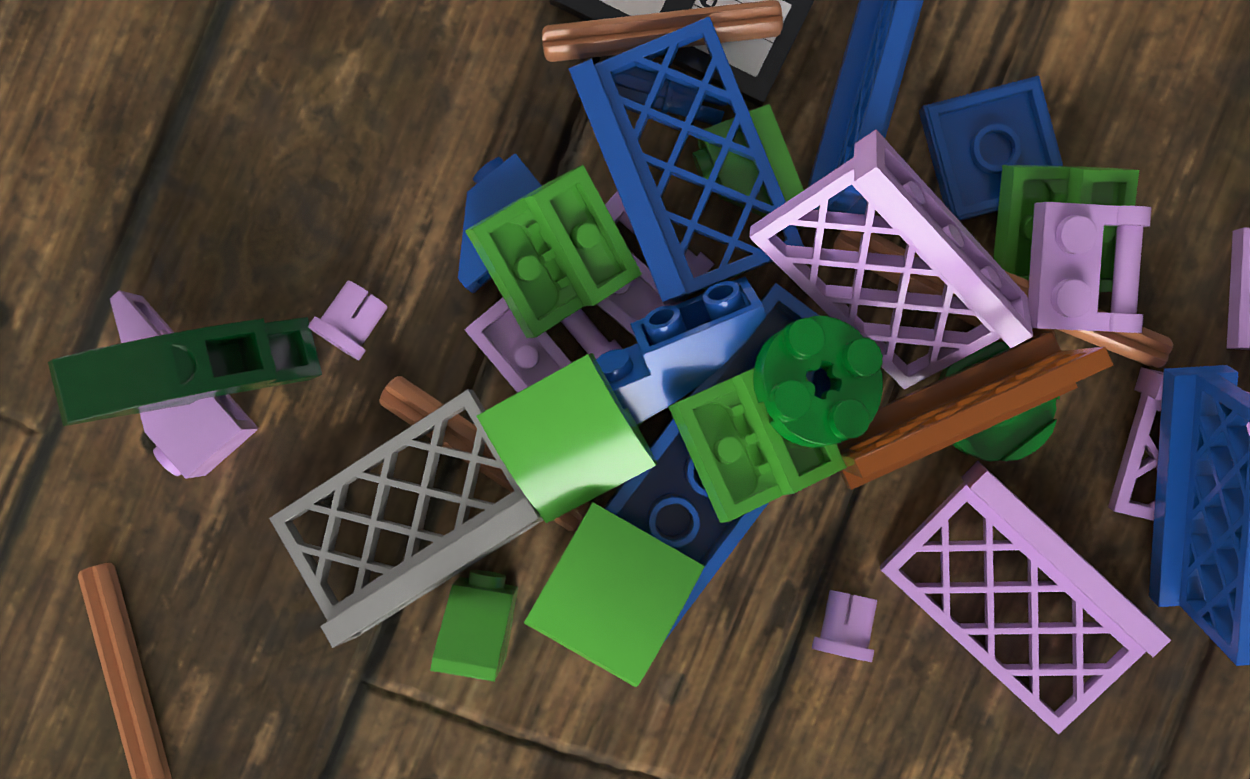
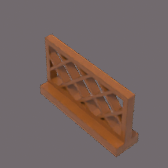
[837,331,1113,490]

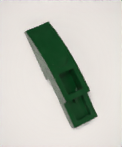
[48,317,322,426]

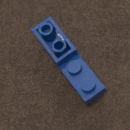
[596,276,766,424]

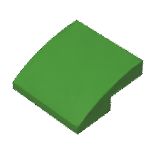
[465,165,642,338]
[993,165,1139,292]
[477,353,658,523]
[668,368,847,523]
[524,502,705,687]

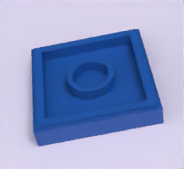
[919,76,1063,221]

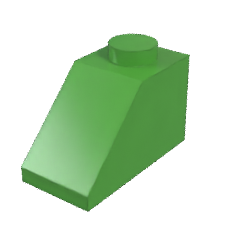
[692,104,806,230]
[430,570,518,682]

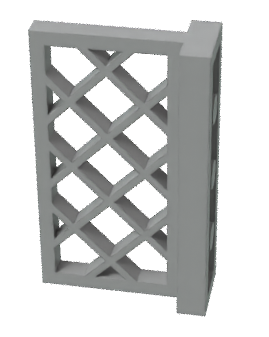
[269,389,543,648]

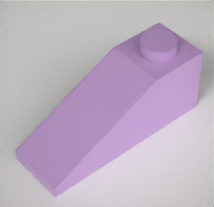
[110,290,259,479]

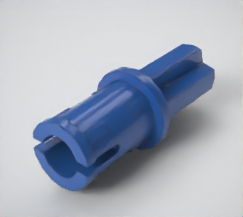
[612,66,727,126]

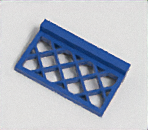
[807,0,924,214]
[569,16,804,306]
[1149,365,1250,666]

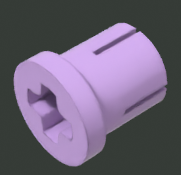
[308,280,388,361]
[812,590,877,662]

